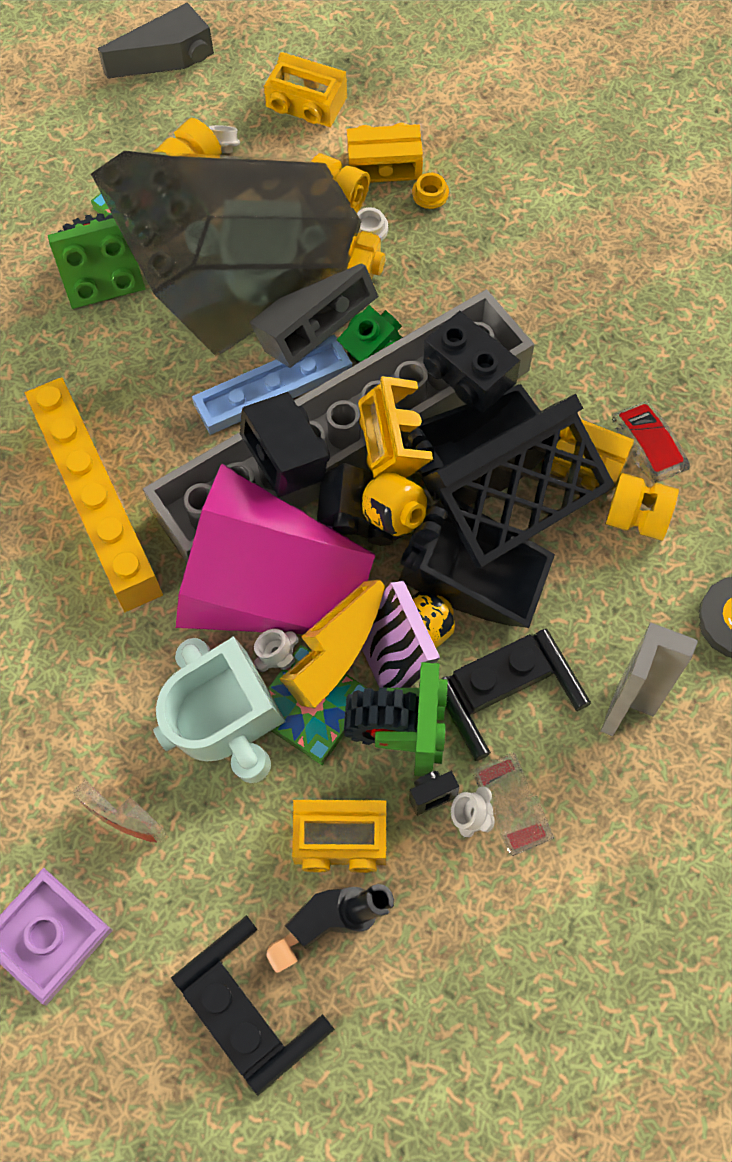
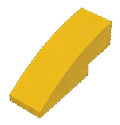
[280,580,385,708]

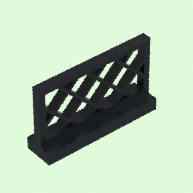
[422,394,616,568]

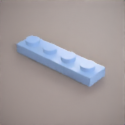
[192,334,352,435]

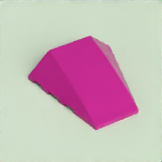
[175,464,376,634]

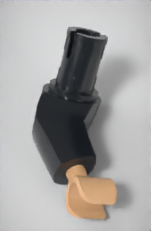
[266,884,394,973]

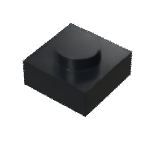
[409,770,460,816]

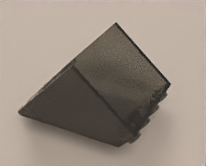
[91,151,362,356]

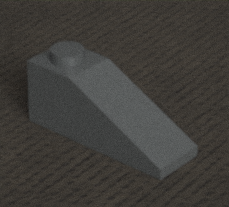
[97,2,214,79]
[249,263,379,368]

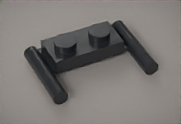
[441,628,591,761]
[171,915,335,1096]

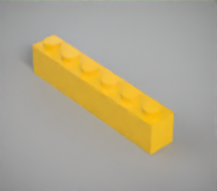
[24,377,163,613]

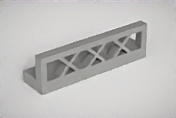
[600,622,698,736]

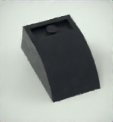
[404,384,561,505]
[398,498,555,628]

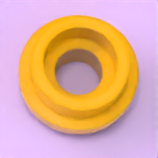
[412,173,449,209]

